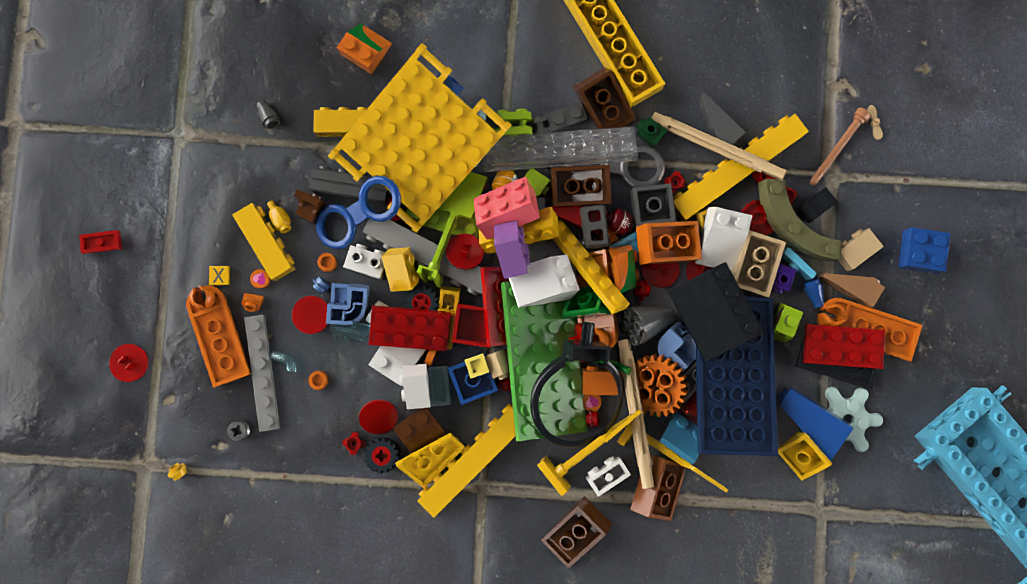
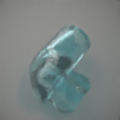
[271,351,298,373]

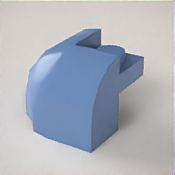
[326,282,369,325]
[658,322,696,371]

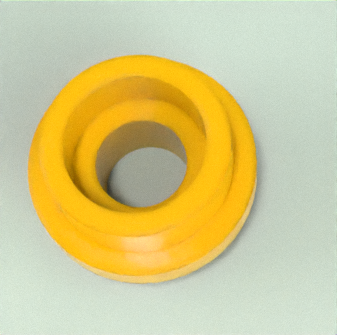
[167,463,187,481]

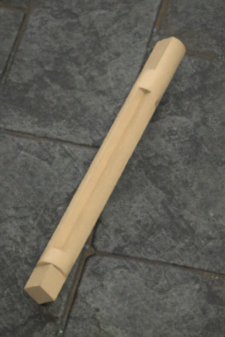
[652,112,787,181]
[618,339,654,489]

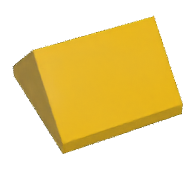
[778,431,832,480]

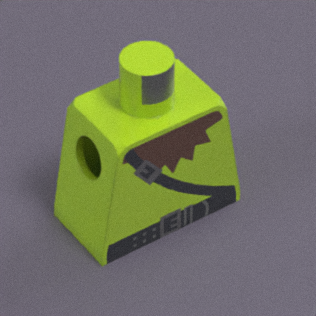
[773,302,803,343]

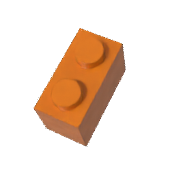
[582,365,622,395]

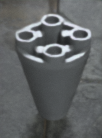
[621,306,678,346]

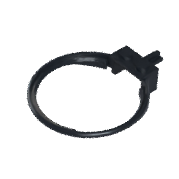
[530,322,623,448]

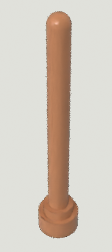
[810,108,871,186]

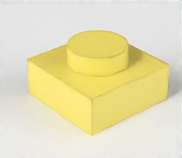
[465,354,490,378]

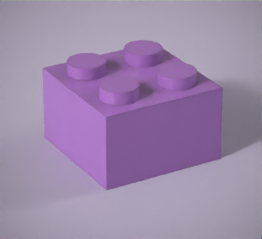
[494,220,530,279]

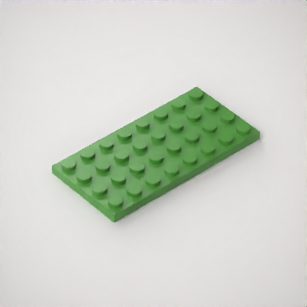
[501,282,587,441]

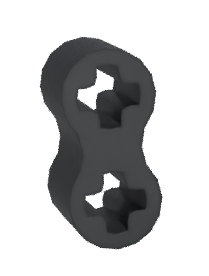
[797,187,838,223]

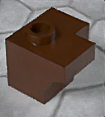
[293,189,326,225]

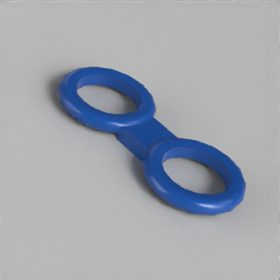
[316,175,401,249]

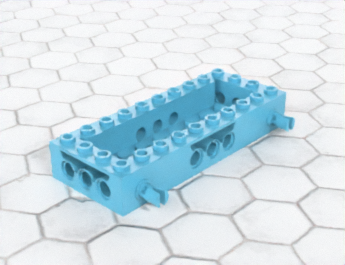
[913,385,1027,584]

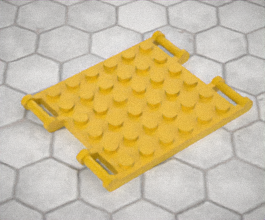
[328,43,512,233]

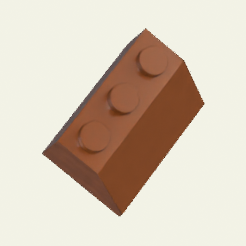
[630,454,686,521]

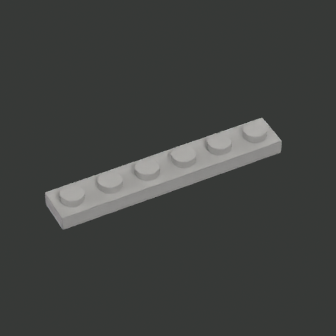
[244,315,280,432]

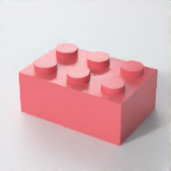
[473,177,540,240]

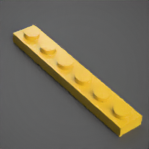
[552,219,630,314]

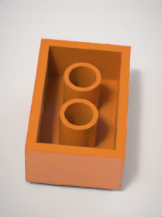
[636,221,702,265]

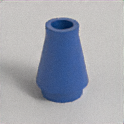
[803,278,825,308]

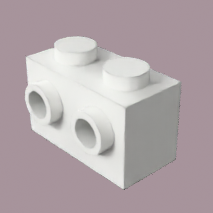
[343,244,385,280]
[399,364,431,409]
[586,456,631,497]

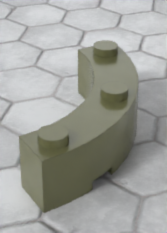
[758,179,841,262]

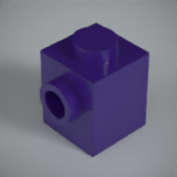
[771,264,796,295]

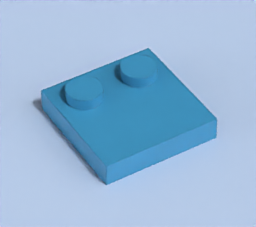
[659,412,699,464]

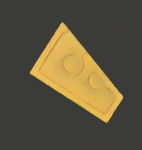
[395,433,465,488]

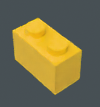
[381,247,419,292]

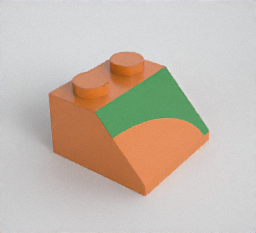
[337,23,392,75]
[608,245,639,293]

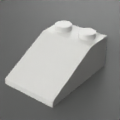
[695,207,752,272]
[509,255,580,308]
[368,346,426,385]

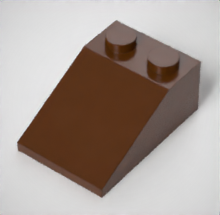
[573,67,636,139]
[550,165,611,207]
[393,407,448,453]
[541,496,612,569]

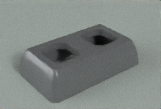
[579,204,610,250]

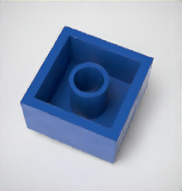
[898,227,951,274]
[448,354,498,405]

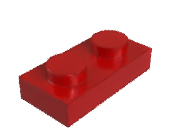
[79,230,122,255]

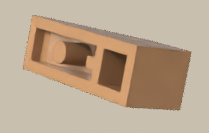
[818,273,885,308]

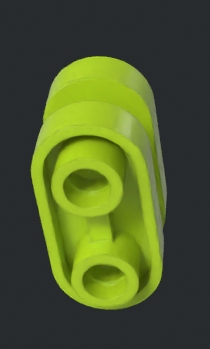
[494,108,533,139]

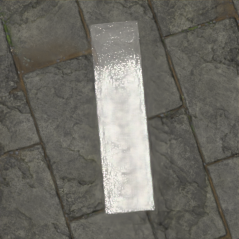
[483,126,638,172]

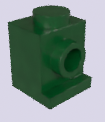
[636,117,667,148]

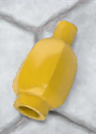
[267,200,291,234]

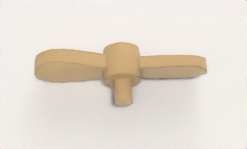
[867,105,883,140]

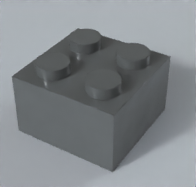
[630,183,676,229]

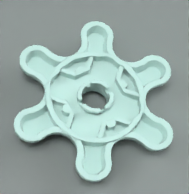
[825,387,883,452]

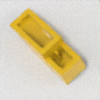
[437,286,461,349]

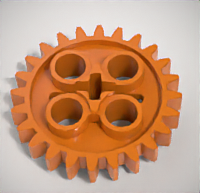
[635,354,689,417]

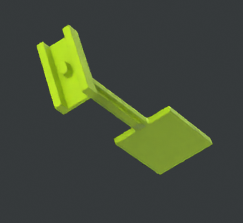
[417,172,488,288]

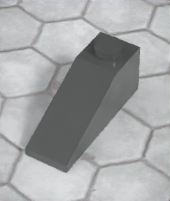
[698,93,745,145]

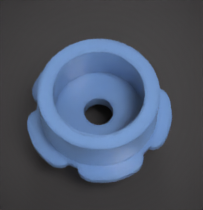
[313,276,331,293]

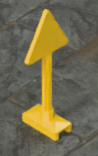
[537,409,642,496]
[617,412,729,493]

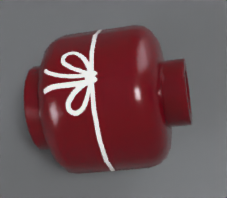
[607,208,635,236]

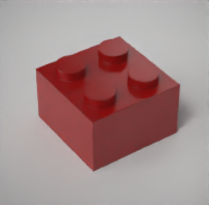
[452,304,491,348]

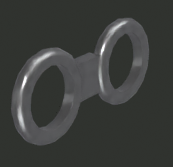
[563,138,665,188]

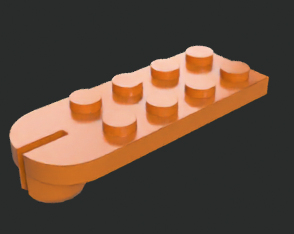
[576,249,618,349]
[186,285,252,388]
[817,298,922,362]

